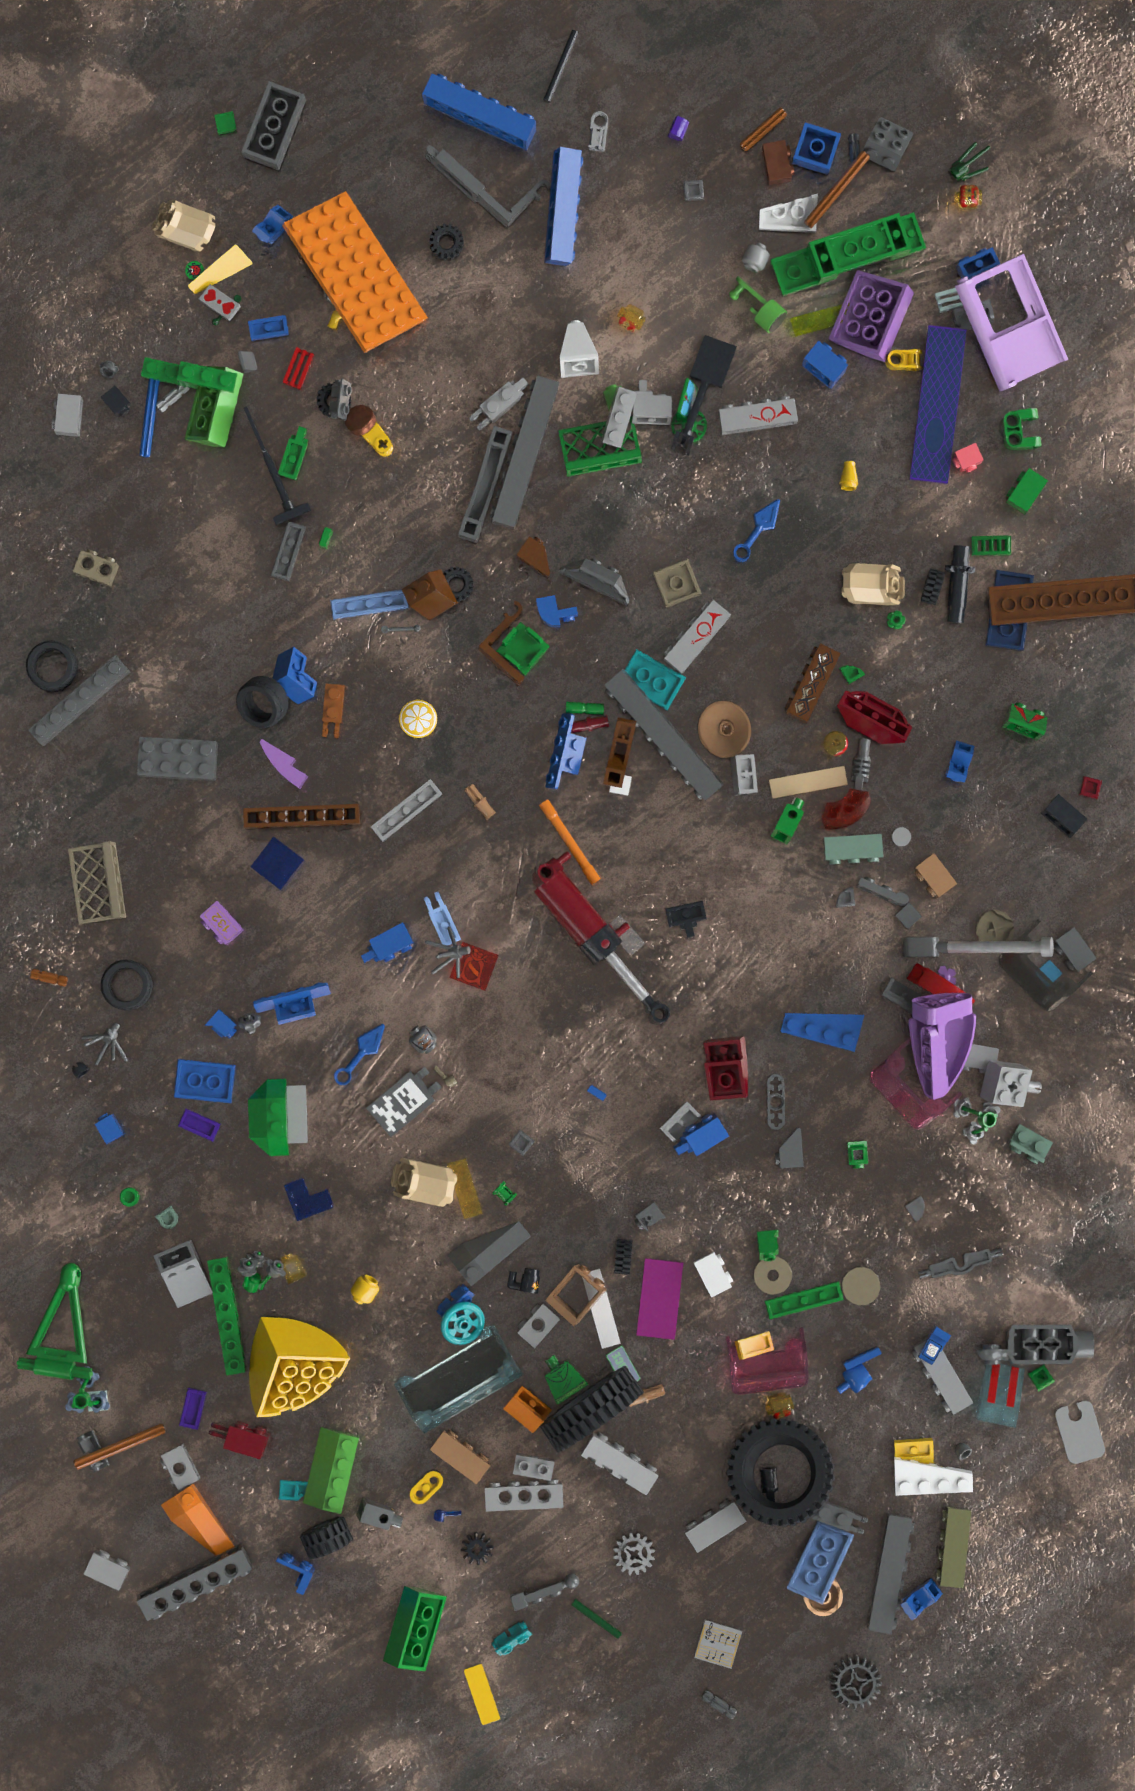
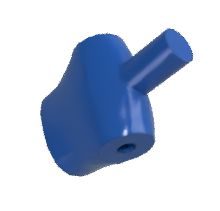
[836,1363,872,1394]

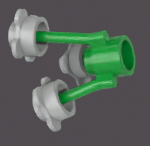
[953,1097,1000,1144]

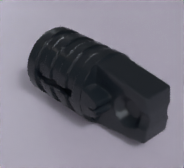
[759,1467,779,1502]

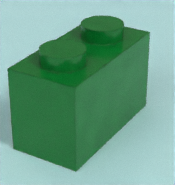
[1006,468,1048,515]

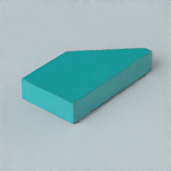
[279,1479,308,1501]

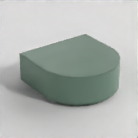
[155,1206,178,1229]

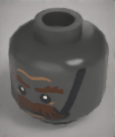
[409,1025,437,1054]

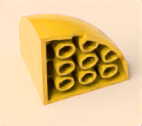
[249,1317,350,1417]

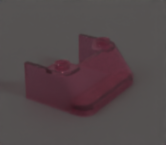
[869,1037,963,1129]
[726,1327,809,1395]

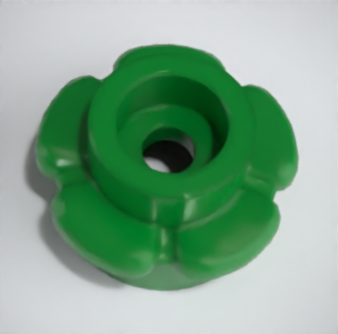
[887,610,906,629]

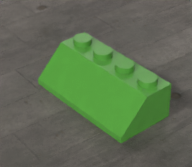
[185,366,243,447]
[303,1427,359,1514]

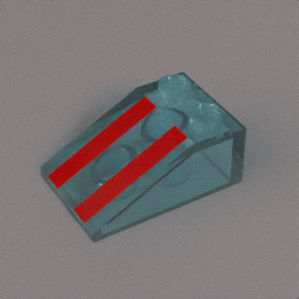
[975,1364,1025,1428]

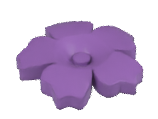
[938,966,956,985]

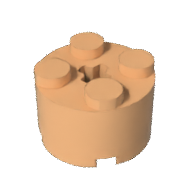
[803,1579,843,1616]

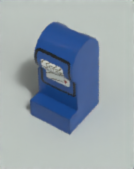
[918,1325,951,1365]

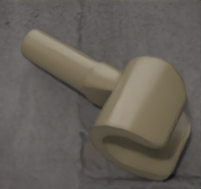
[433,1066,458,1087]

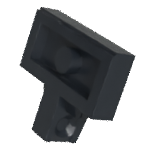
[665,901,707,939]

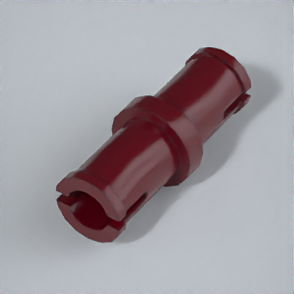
[571,715,609,734]

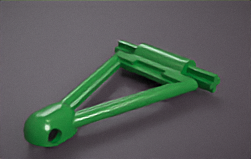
[16,1263,93,1380]

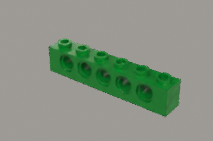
[207,1257,248,1376]

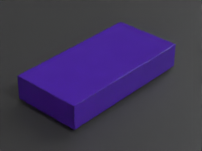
[178,1108,221,1142]
[179,1387,207,1430]

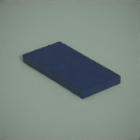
[985,570,1034,651]

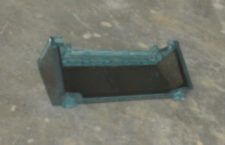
[394,1325,524,1434]

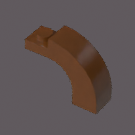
[603,717,637,788]

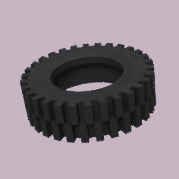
[539,1366,644,1453]
[727,1419,835,1527]

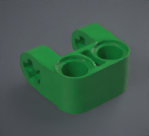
[1002,408,1042,450]

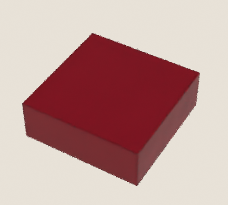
[1079,776,1102,799]

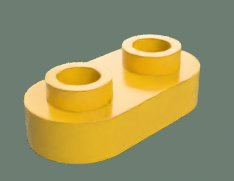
[410,1470,443,1504]

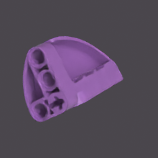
[908,993,976,1100]

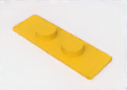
[464,1664,500,1725]

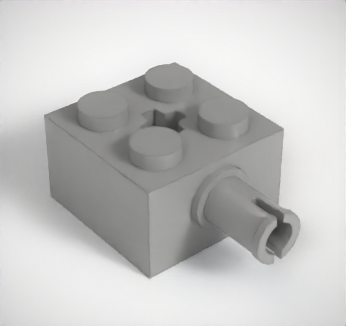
[980,1060,1042,1107]

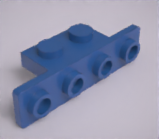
[545,713,586,789]
[253,982,331,1025]

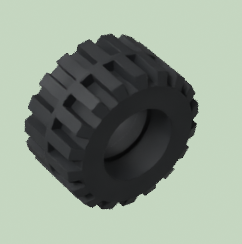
[300,1517,353,1559]

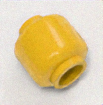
[350,1275,379,1304]

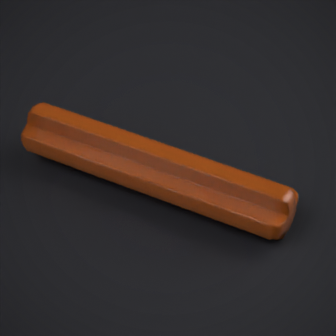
[740,108,786,151]

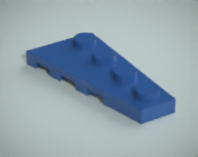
[780,1013,864,1052]

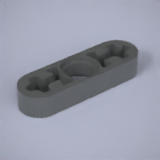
[767,1074,785,1130]

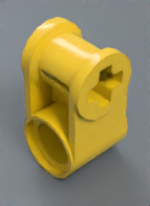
[885,349,922,371]
[362,422,393,457]

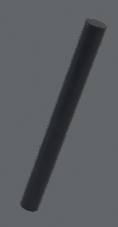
[543,30,579,103]

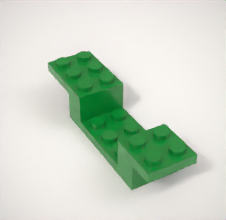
[770,212,926,297]

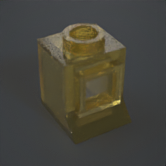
[281,1253,307,1285]

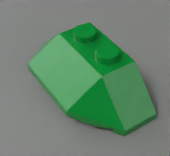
[248,1078,289,1156]

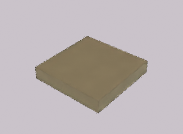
[652,559,702,608]

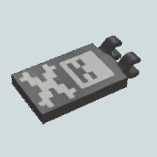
[366,1067,442,1137]

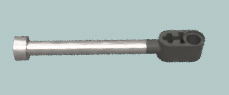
[903,937,1054,957]

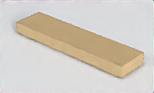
[769,766,848,799]

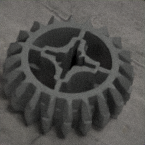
[829,1656,882,1709]

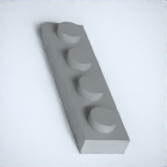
[371,779,443,842]

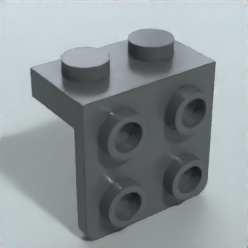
[863,118,913,172]

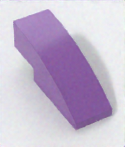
[260,739,308,789]

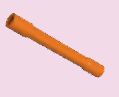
[539,799,601,885]

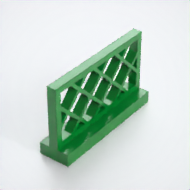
[558,416,642,477]

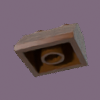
[401,569,458,620]

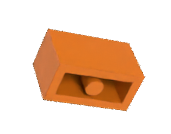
[503,1386,552,1433]

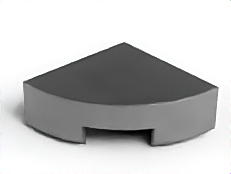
[836,887,855,908]
[905,1195,925,1222]

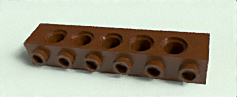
[243,804,361,829]

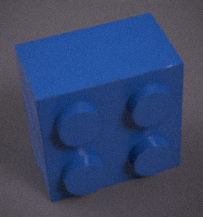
[792,122,841,175]
[802,341,848,389]

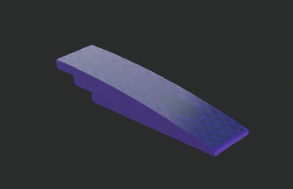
[910,325,967,484]

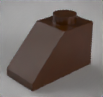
[516,536,550,579]

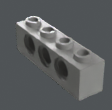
[485,1479,563,1512]

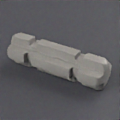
[156,385,189,412]

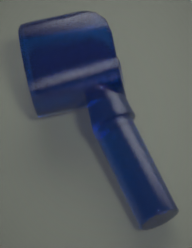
[434,1509,462,1522]

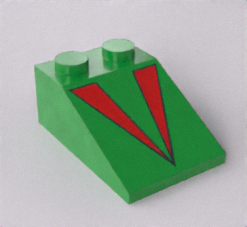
[1001,702,1048,740]

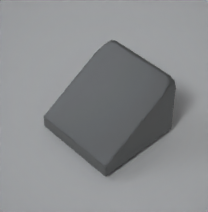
[238,351,258,374]

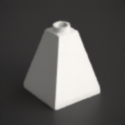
[560,320,599,378]

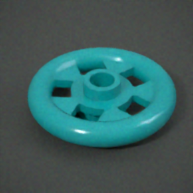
[441,1302,485,1345]

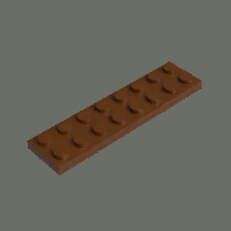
[987,574,1135,626]

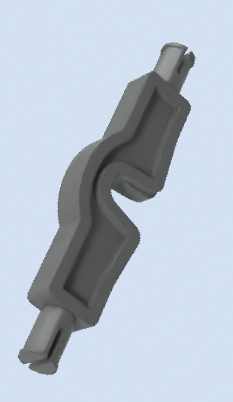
[918,1248,1003,1279]

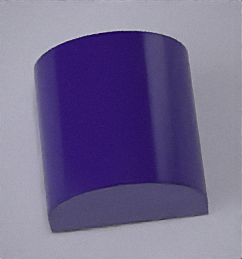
[667,115,689,141]

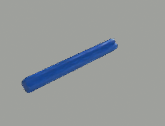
[139,379,159,457]

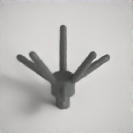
[425,927,471,978]
[81,1023,128,1065]

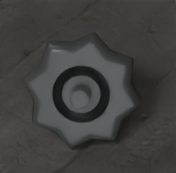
[238,1013,261,1034]

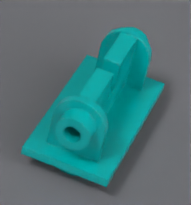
[491,1621,533,1656]

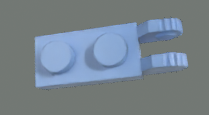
[424,892,461,946]

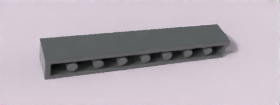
[490,375,559,530]
[605,669,724,801]

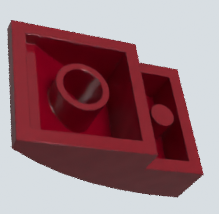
[704,1036,748,1101]

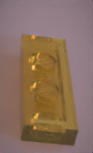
[447,1158,483,1219]

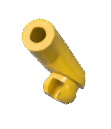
[327,310,342,330]

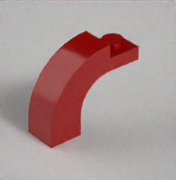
[906,963,975,1005]

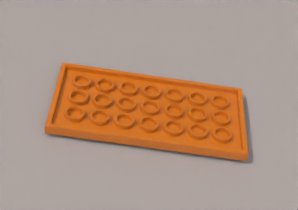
[282,191,428,353]

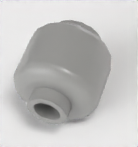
[742,243,770,273]

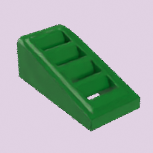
[971,535,1011,556]

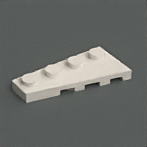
[894,1457,973,1496]

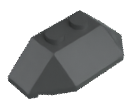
[559,558,630,606]

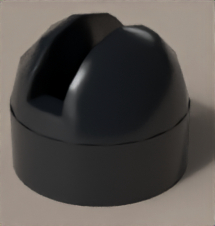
[72,1062,89,1079]

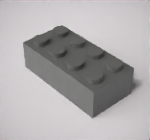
[242,81,306,170]
[137,737,218,781]

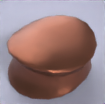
[345,405,376,436]

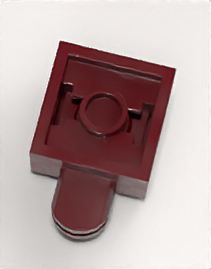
[208,1421,270,1459]

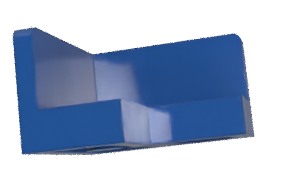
[272,647,317,704]

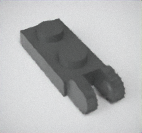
[856,877,910,907]

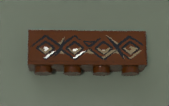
[785,643,841,724]

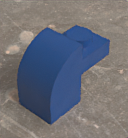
[252,205,293,244]
[536,595,578,628]
[946,740,975,783]
[900,1578,943,1620]

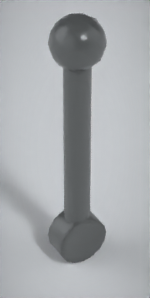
[381,625,421,634]

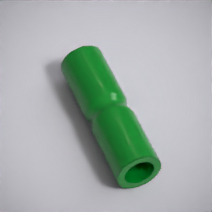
[566,701,604,715]

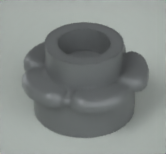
[100,361,118,378]

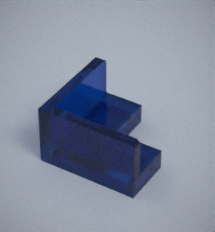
[284,1178,335,1221]

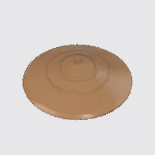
[698,701,751,758]

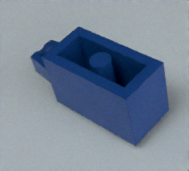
[361,922,414,963]
[673,1113,729,1156]

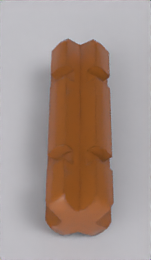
[30,969,68,987]

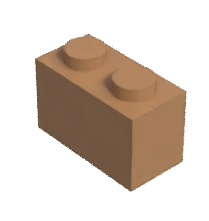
[914,853,957,898]

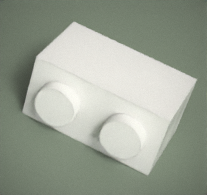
[693,1252,733,1298]

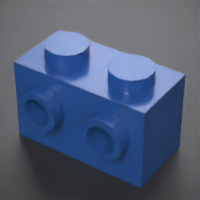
[956,247,1000,279]

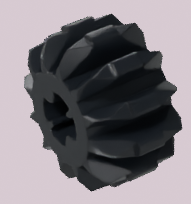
[461,1532,494,1565]

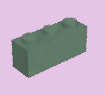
[823,834,883,865]

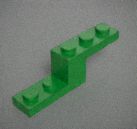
[141,357,237,393]

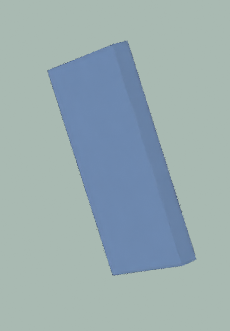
[787,1521,854,1605]

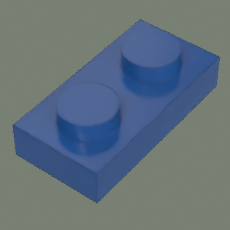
[248,315,289,341]

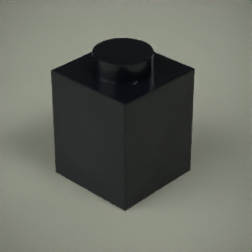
[101,385,132,418]

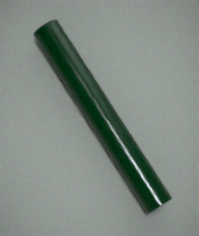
[571,1599,622,1639]

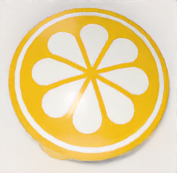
[399,700,437,738]

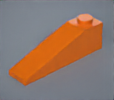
[161,1483,235,1556]

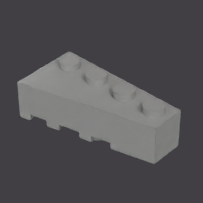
[581,1432,659,1495]

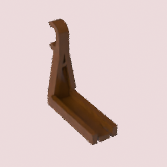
[478,601,525,686]

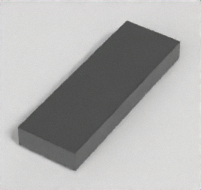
[271,521,306,582]

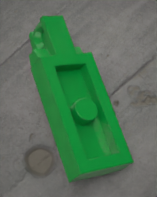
[278,426,308,481]

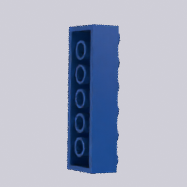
[422,74,536,151]

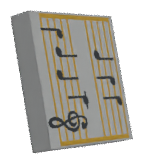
[694,1619,742,1669]

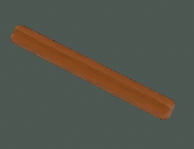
[804,151,870,228]
[73,1424,165,1470]

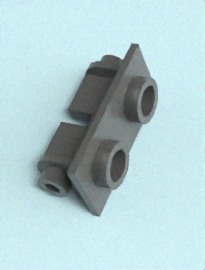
[328,379,352,421]
[77,1430,109,1472]

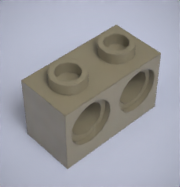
[73,549,119,587]

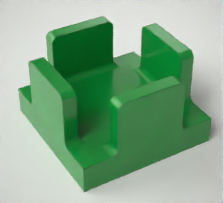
[496,622,550,676]

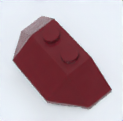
[837,691,913,744]

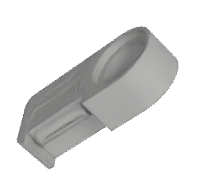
[588,111,608,152]

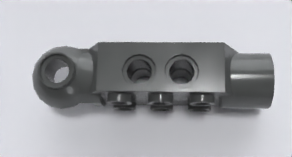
[976,1325,1094,1365]

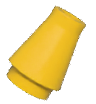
[839,461,858,491]

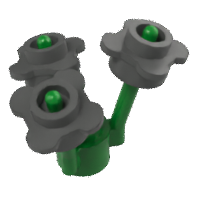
[237,1251,286,1293]

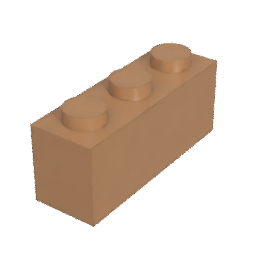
[430,1429,491,1485]

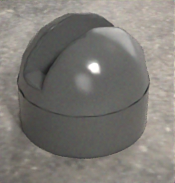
[955,1443,972,1460]

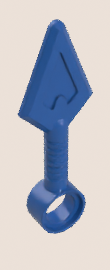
[733,499,780,562]
[334,1024,385,1085]

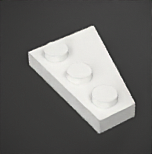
[759,194,818,233]

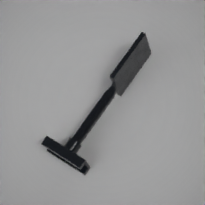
[671,335,737,456]
[243,406,311,526]

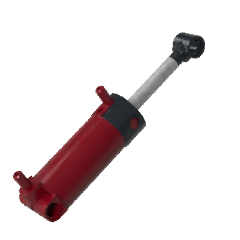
[532,851,670,1025]

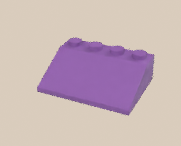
[828,270,914,362]

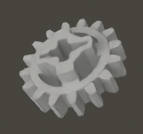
[613,1532,655,1575]

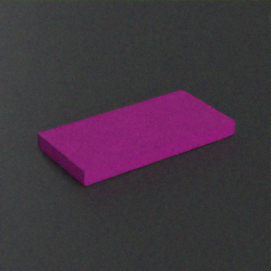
[636,1258,683,1340]

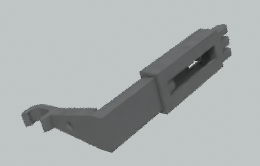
[425,146,551,228]

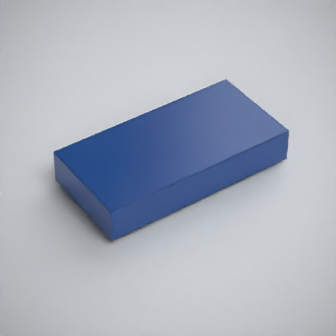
[843,1346,882,1370]

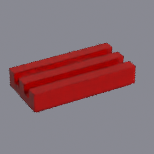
[283,347,314,390]

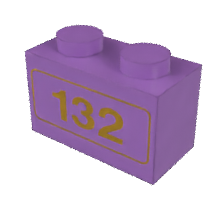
[200,901,244,945]

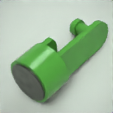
[729,276,787,333]

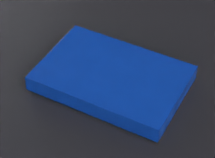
[174,1059,236,1103]

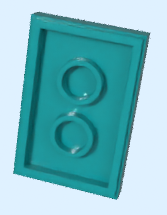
[625,649,686,711]

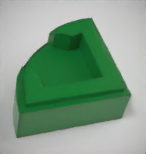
[839,665,865,685]

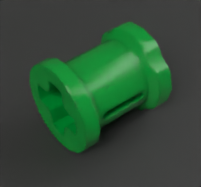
[492,1181,517,1206]

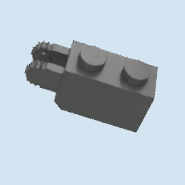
[812,1501,868,1534]

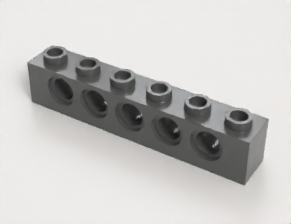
[137,1543,252,1621]

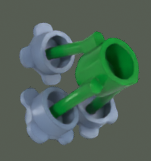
[65,1366,110,1413]

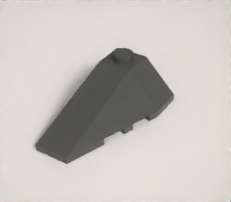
[447,1221,531,1286]

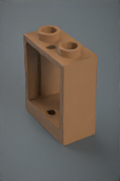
[545,1264,607,1326]

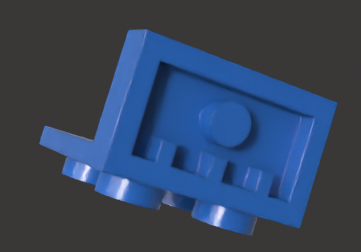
[276,1552,315,1595]

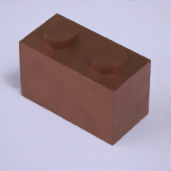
[762,140,795,186]

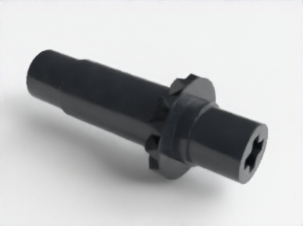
[945,545,976,623]

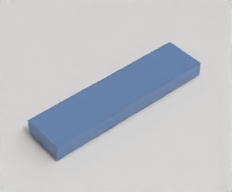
[330,590,409,620]

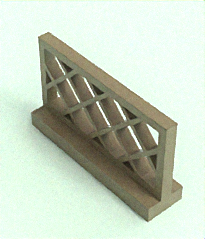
[68,841,126,925]

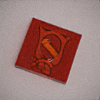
[450,942,499,991]

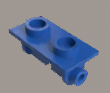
[436,1284,475,1318]

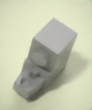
[632,380,672,425]

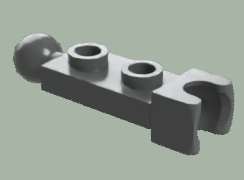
[510,1573,579,1611]

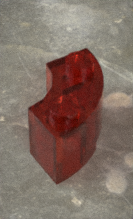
[822,788,871,829]

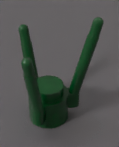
[949,142,991,182]

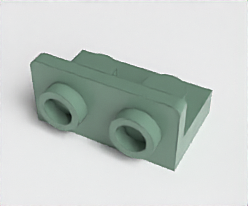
[1008,1124,1053,1164]

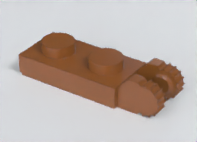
[322,684,345,738]

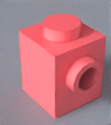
[952,443,983,473]

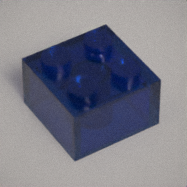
[250,836,305,891]

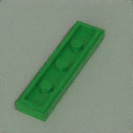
[764,1281,844,1320]

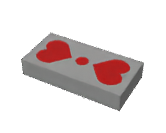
[199,284,241,322]

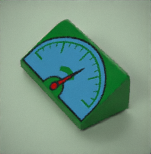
[676,378,699,422]

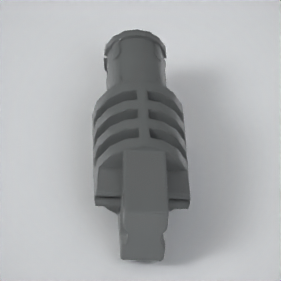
[851,738,871,792]

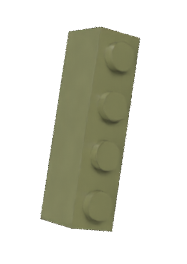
[936,1506,971,1588]

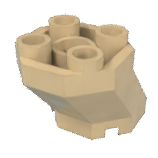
[151,200,215,251]
[842,563,905,605]
[391,1158,457,1207]

